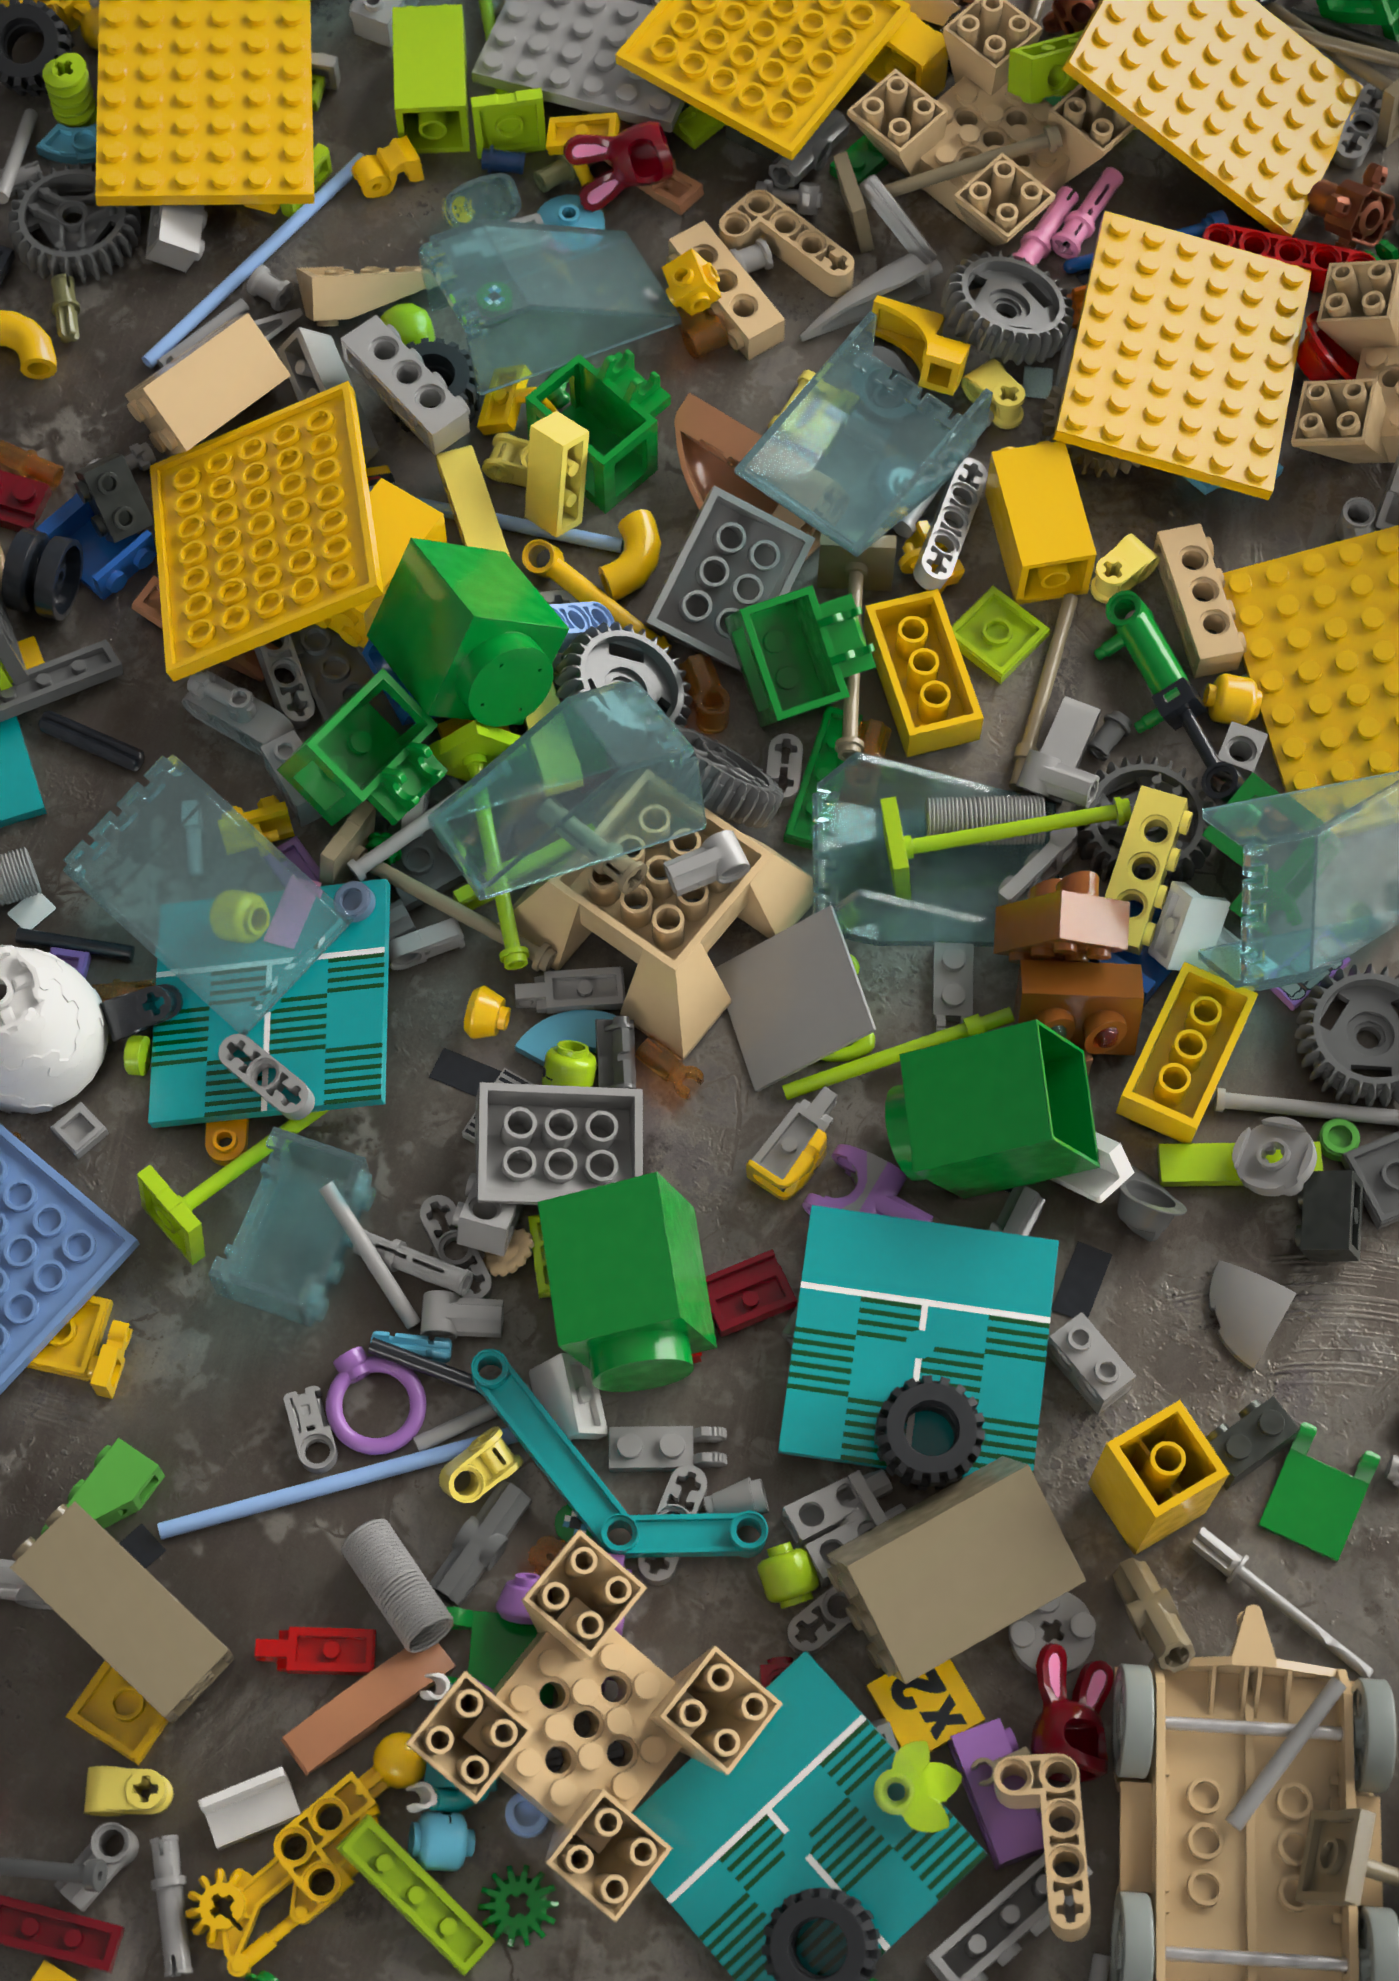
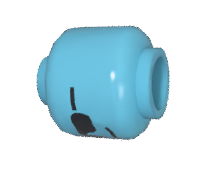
[408,1811,475,1872]

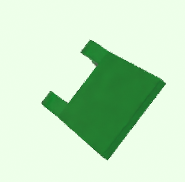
[1258,1422,1380,1562]
[446,1607,554,1706]

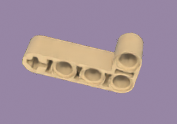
[719,189,855,298]
[993,1753,1091,1942]

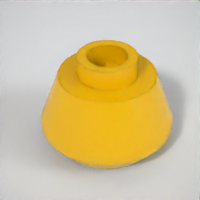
[464,985,511,1039]

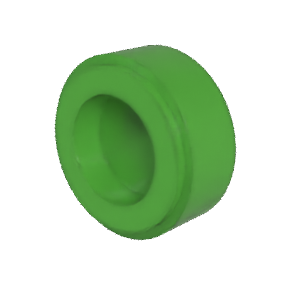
[1317,1118,1360,1161]

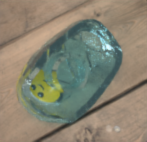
[441,173,521,234]

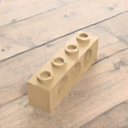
[667,220,785,360]
[1153,523,1247,678]

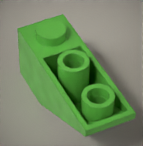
[41,1437,165,1535]

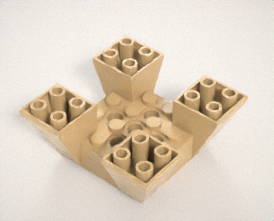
[847,0,1135,247]
[1291,259,1399,464]
[497,759,826,1061]
[405,1529,783,1922]

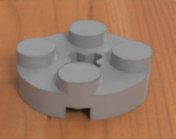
[1232,1116,1317,1196]
[1008,1592,1096,1675]

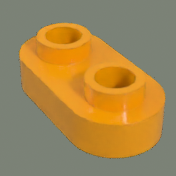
[205,1118,249,1166]

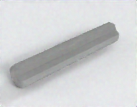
[859,175,937,265]

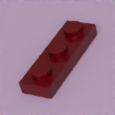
[0,1895,125,1974]

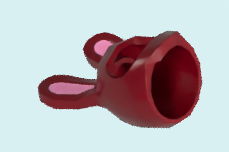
[563,121,674,212]
[1031,1643,1114,1782]

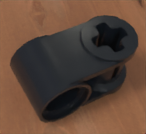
[100,984,183,1042]

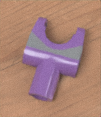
[802,1144,934,1222]

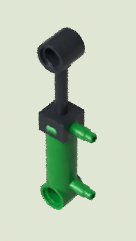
[1094,590,1246,809]

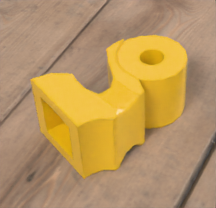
[351,135,425,198]

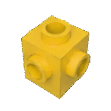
[661,248,722,316]

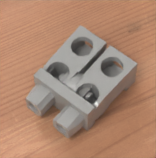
[781,1469,906,1590]

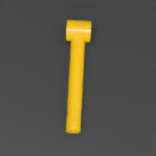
[522,539,672,654]

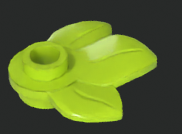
[874,1741,962,1832]

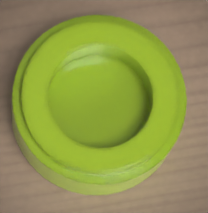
[123,1035,152,1076]

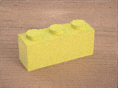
[524,411,589,538]

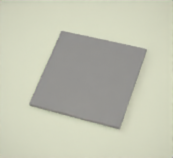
[715,905,877,1092]

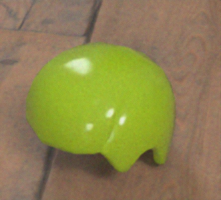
[380,303,435,345]

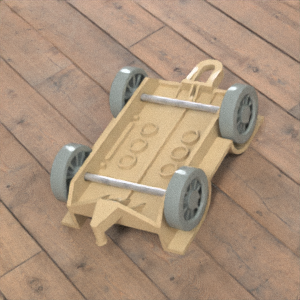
[1110,1605,1399,1981]

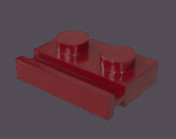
[0,470,52,532]
[706,1249,797,1337]

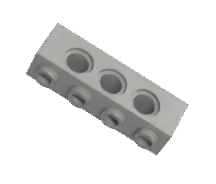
[341,315,470,456]

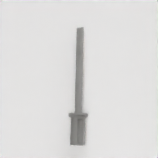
[1189,1527,1374,1678]

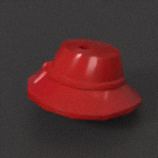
[1296,310,1359,381]

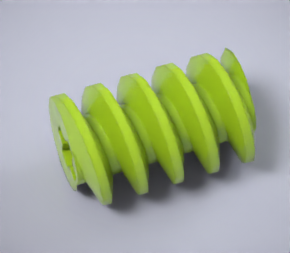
[43,52,97,128]

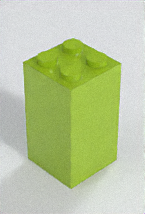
[392,4,470,154]

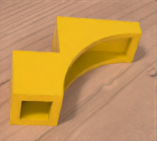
[867,295,971,396]

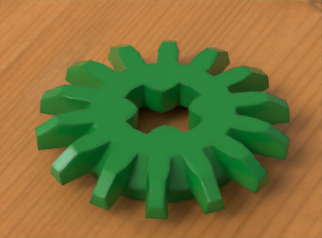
[478,1864,559,1947]

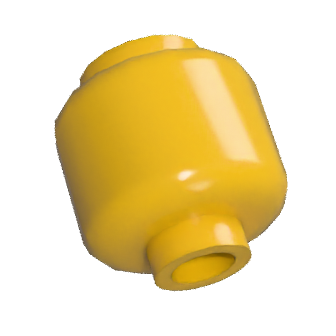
[1203,673,1262,726]

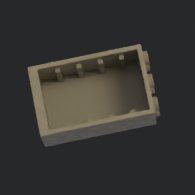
[826,1456,1086,1684]
[10,1501,235,1724]

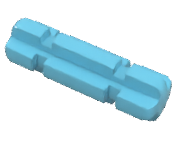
[370,1331,453,1363]

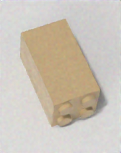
[125,313,291,456]

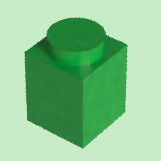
[367,538,569,727]
[885,1019,1100,1199]
[538,1172,717,1392]

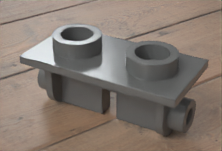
[595,1016,636,1089]

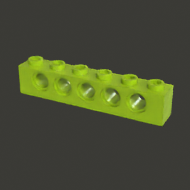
[1008,31,1083,104]

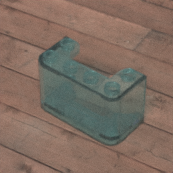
[208,1126,376,1327]

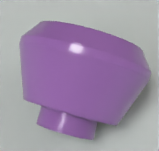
[496,1573,540,1624]

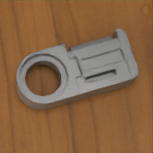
[389,918,465,970]
[283,1386,338,1474]

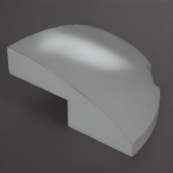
[1209,1260,1297,1371]

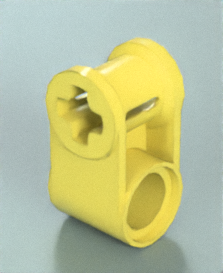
[961,358,1025,429]
[482,433,529,487]
[1090,533,1160,604]
[439,1426,524,1503]
[84,1766,174,1816]

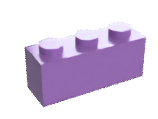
[947,1718,1044,1870]

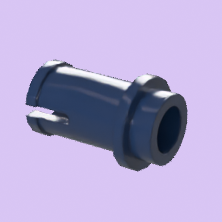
[481,145,525,175]

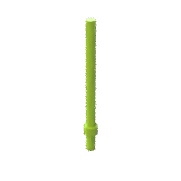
[782,1007,1015,1100]

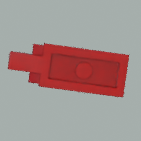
[254,1627,377,1676]

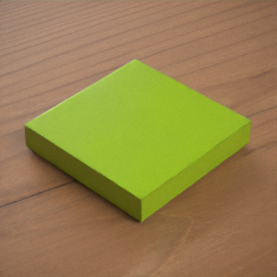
[952,585,1050,684]

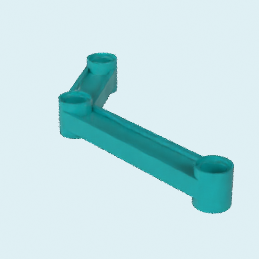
[471,1348,768,1559]

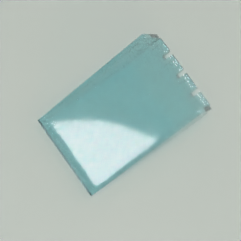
[418,219,681,395]
[734,311,993,557]
[428,680,707,901]
[812,752,1059,947]
[62,754,354,1035]
[1198,771,1399,991]

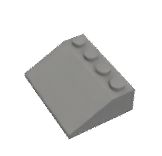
[643,486,816,672]
[475,1082,643,1205]

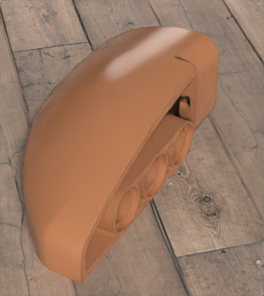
[674,393,849,560]

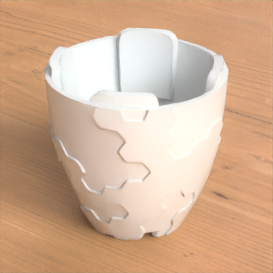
[0,945,108,1114]

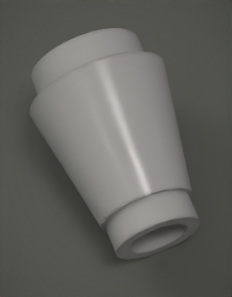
[704,1477,769,1514]

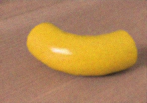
[0,310,57,379]
[598,509,662,601]

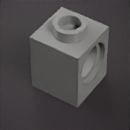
[1218,721,1268,787]

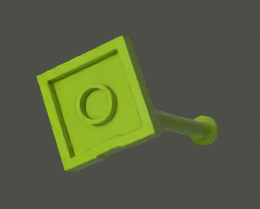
[471,0,547,159]
[429,720,530,970]
[880,796,1132,902]
[137,1110,330,1266]

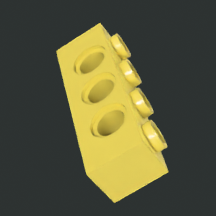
[1105,785,1193,955]

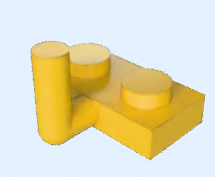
[545,112,621,187]
[477,362,559,435]

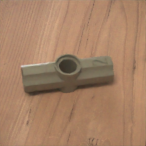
[1112,1558,1196,1673]

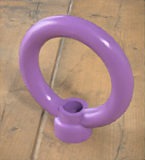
[326,1346,427,1455]

